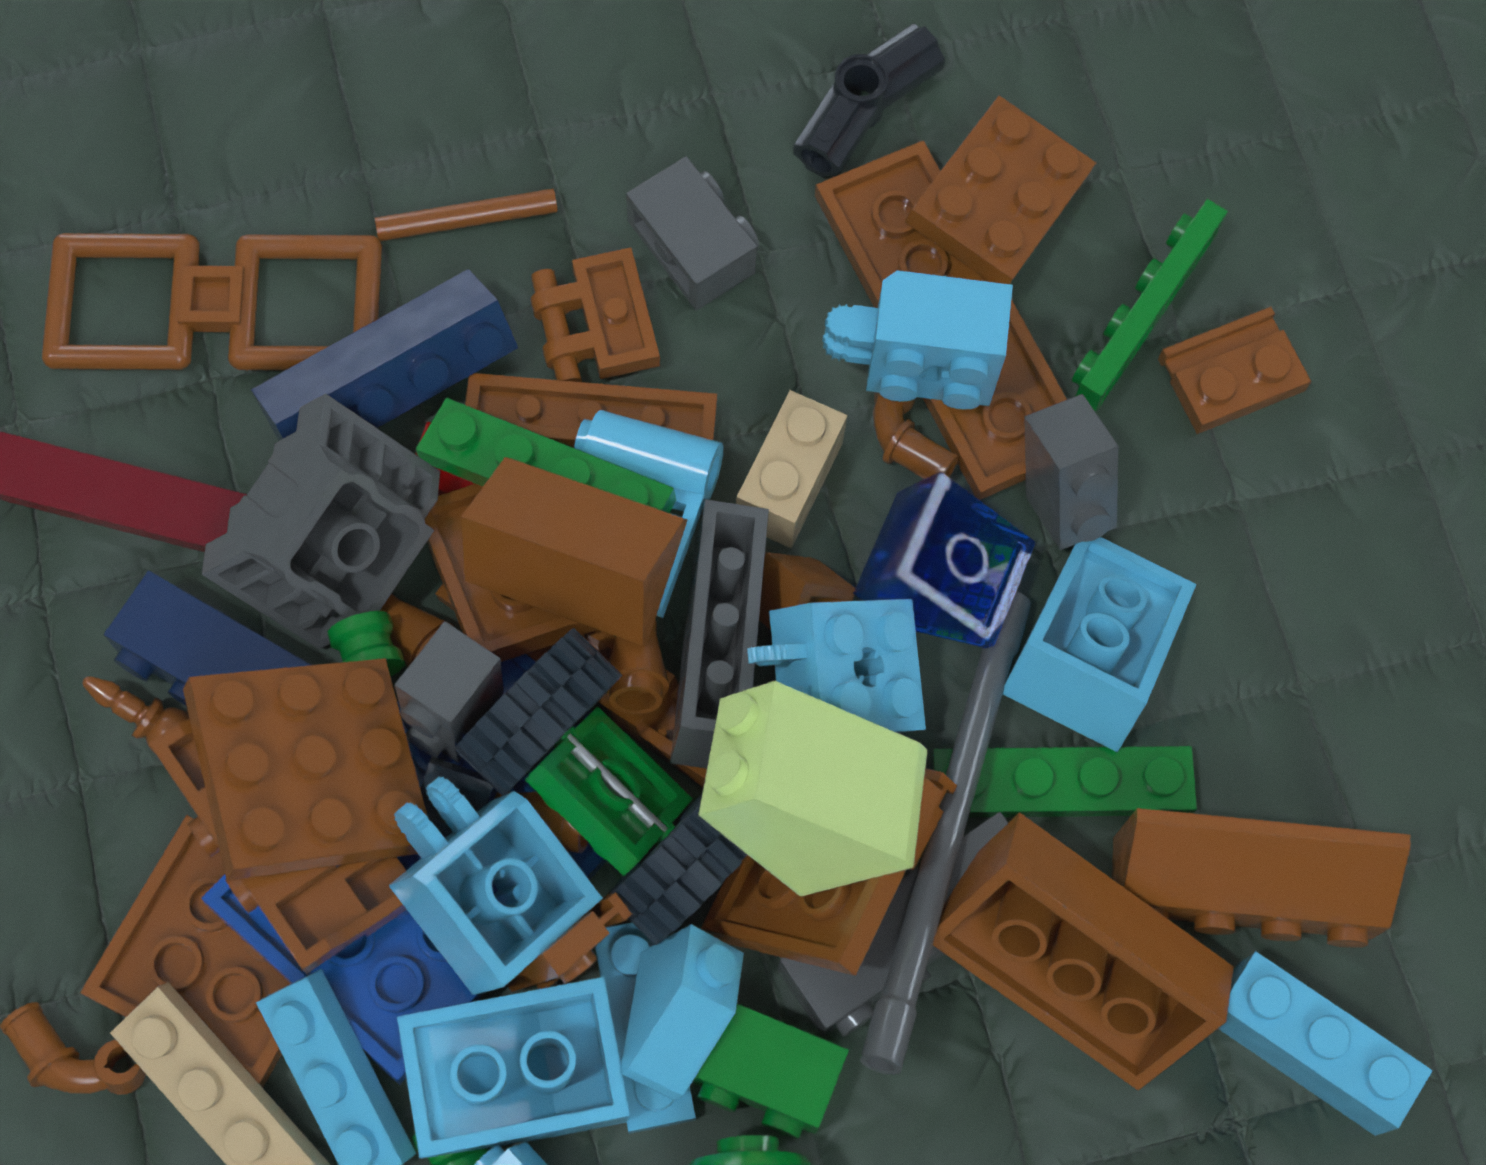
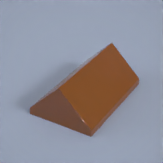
[461,457,688,646]

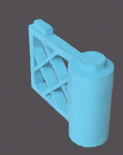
[574,410,723,618]

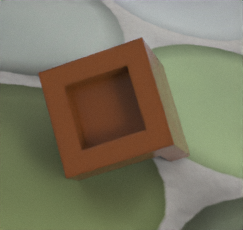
[759,552,856,630]

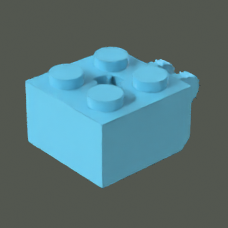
[822,270,1013,409]
[747,599,926,733]
[389,776,602,995]

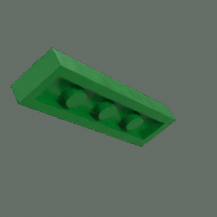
[1071,199,1228,413]
[416,398,676,513]
[931,746,1197,818]

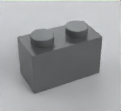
[626,156,759,311]
[1024,394,1119,550]
[395,621,504,763]

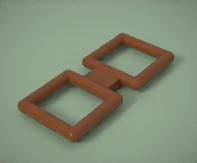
[42,233,382,370]

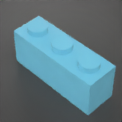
[1218,951,1433,1136]

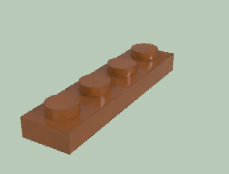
[465,373,717,448]

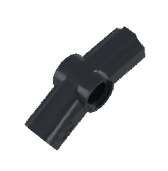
[793,23,945,178]

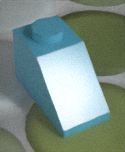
[620,924,744,1100]

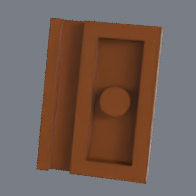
[1158,307,1312,434]
[507,892,632,992]

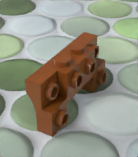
[149,719,407,974]

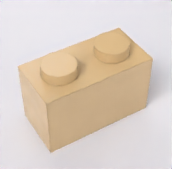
[736,390,848,549]

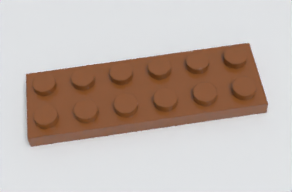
[815,140,1067,501]

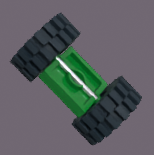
[455,628,748,945]

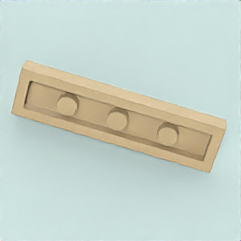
[110,982,330,1165]

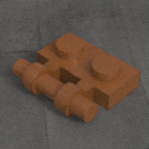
[530,247,660,382]

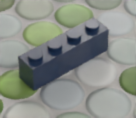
[251,269,518,440]
[103,570,310,707]

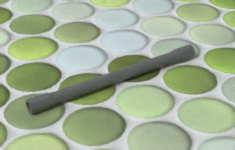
[860,590,1031,1075]

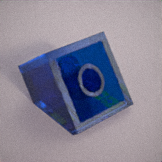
[853,471,1036,648]

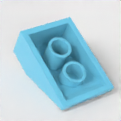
[1003,537,1197,752]
[397,977,630,1159]

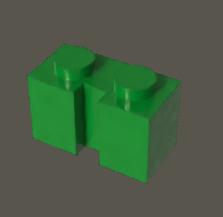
[692,1004,849,1139]

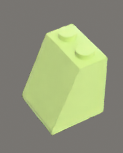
[699,681,927,897]

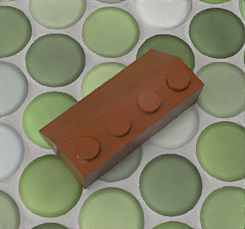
[1112,808,1411,948]
[933,813,1234,1091]

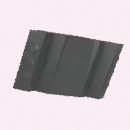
[201,393,440,649]

